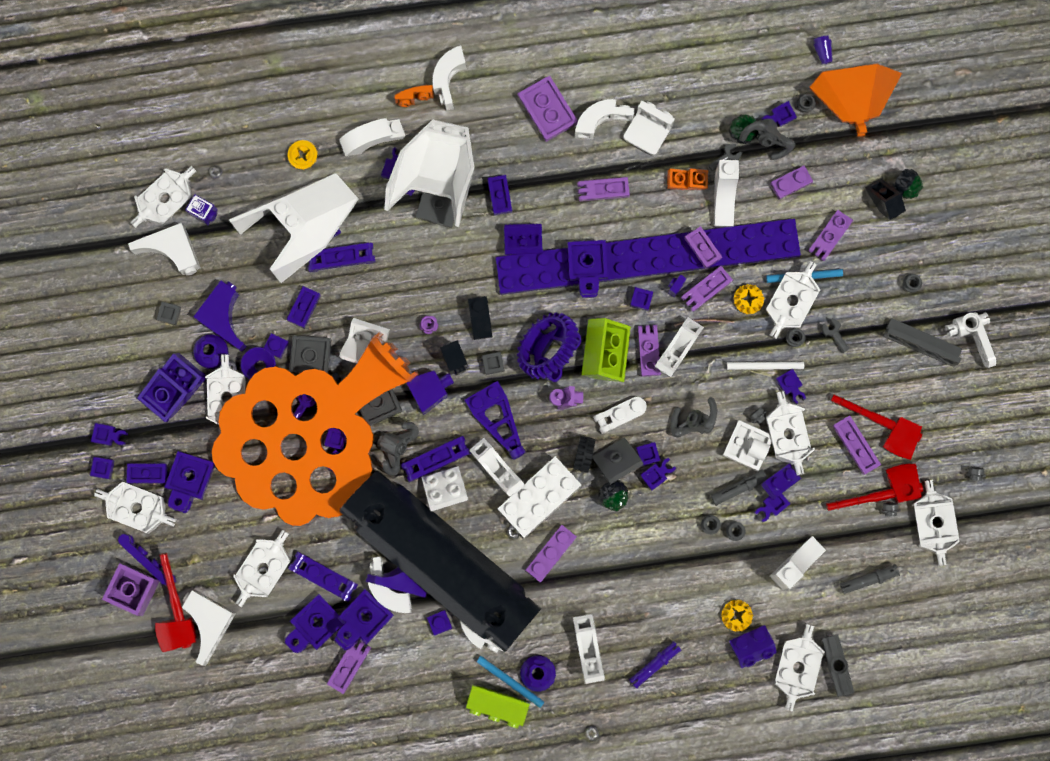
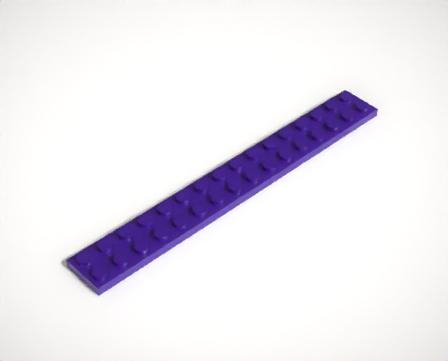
[496,219,801,295]

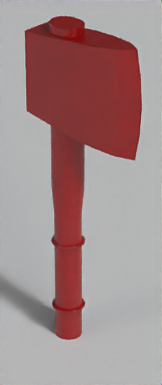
[830,394,923,460]
[826,464,923,511]
[155,553,197,652]

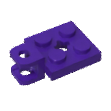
[568,240,608,298]
[164,451,215,513]
[334,589,394,651]
[285,594,344,653]

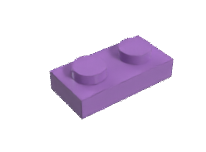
[770,166,813,200]
[684,226,722,269]

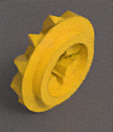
[288,140,318,170]
[734,284,764,314]
[721,600,753,631]

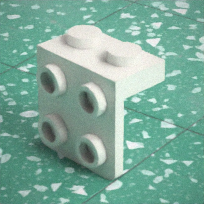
[623,101,675,156]
[339,318,390,363]

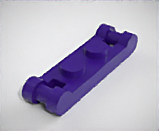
[308,243,376,272]
[401,436,472,483]
[118,534,176,585]
[288,551,358,602]

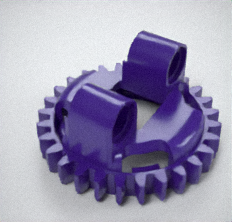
[517,312,581,382]

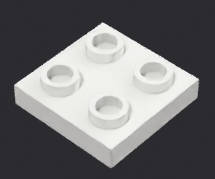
[722,420,772,472]
[421,466,468,511]

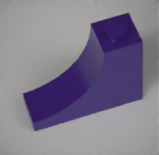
[194,281,247,353]
[366,567,427,597]

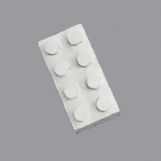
[498,456,582,539]

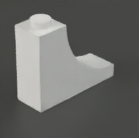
[714,160,739,228]
[128,223,200,275]
[770,536,826,590]
[182,590,236,666]

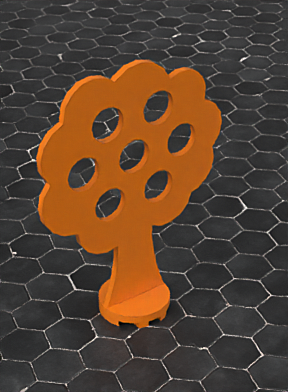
[212,331,418,526]

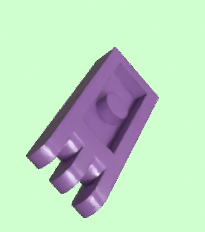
[577,177,630,201]
[809,210,853,261]
[681,266,733,312]
[638,325,661,377]
[327,641,372,694]

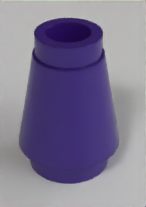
[813,35,833,65]

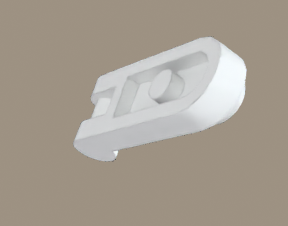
[593,397,647,434]

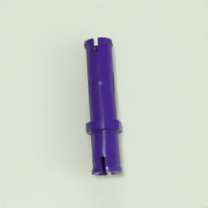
[629,641,682,689]

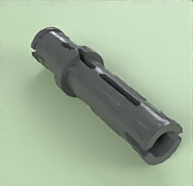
[710,470,768,506]
[839,564,900,595]

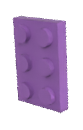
[518,75,578,142]

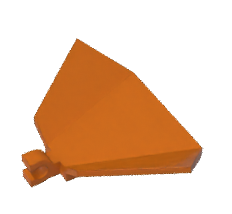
[809,64,902,137]

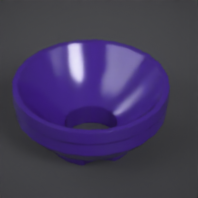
[193,334,229,369]
[241,347,276,380]
[520,655,556,692]

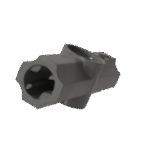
[821,634,855,697]

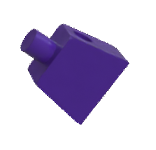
[407,370,454,415]

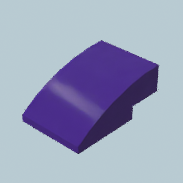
[137,353,206,422]

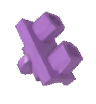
[549,386,583,410]

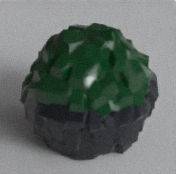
[729,114,758,144]
[892,169,923,199]
[598,480,628,512]

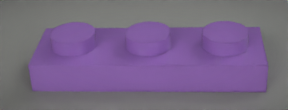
[833,415,881,475]
[525,525,577,583]

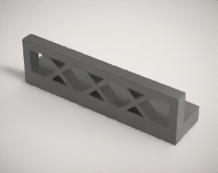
[883,318,962,367]

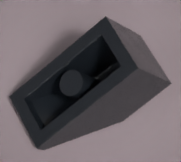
[865,178,906,220]
[468,296,493,340]
[440,340,468,375]

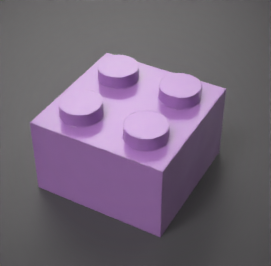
[102,563,160,616]

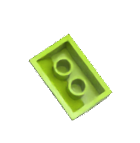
[582,318,631,382]
[466,684,530,728]

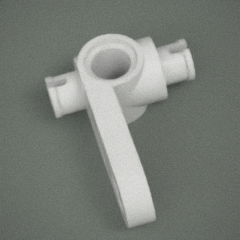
[945,312,996,368]

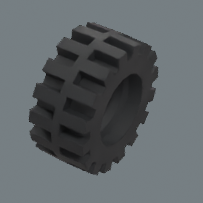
[573,436,596,473]

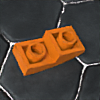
[395,85,434,107]
[667,168,708,190]

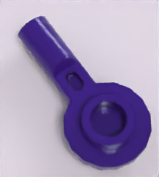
[294,394,316,419]

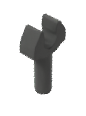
[708,144,742,171]
[822,318,849,353]

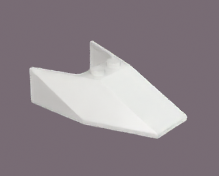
[384,120,474,227]
[229,173,359,283]

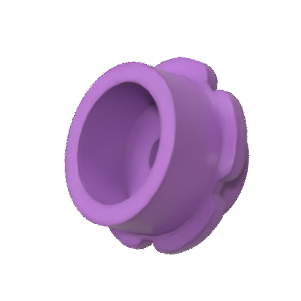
[419,316,438,334]

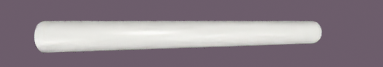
[727,362,804,370]

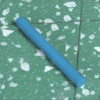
[766,269,843,283]
[476,656,544,708]

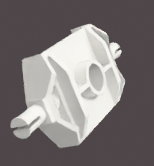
[130,166,197,228]
[766,261,820,339]
[205,355,246,425]
[766,391,815,476]
[912,480,960,566]
[94,482,177,534]
[233,530,291,607]
[774,624,825,711]

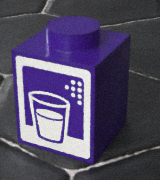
[185,194,218,225]

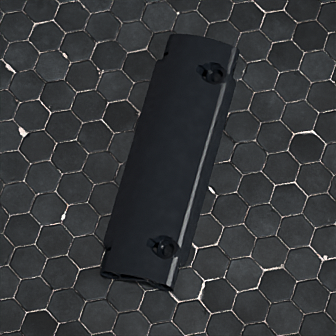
[339,471,542,652]

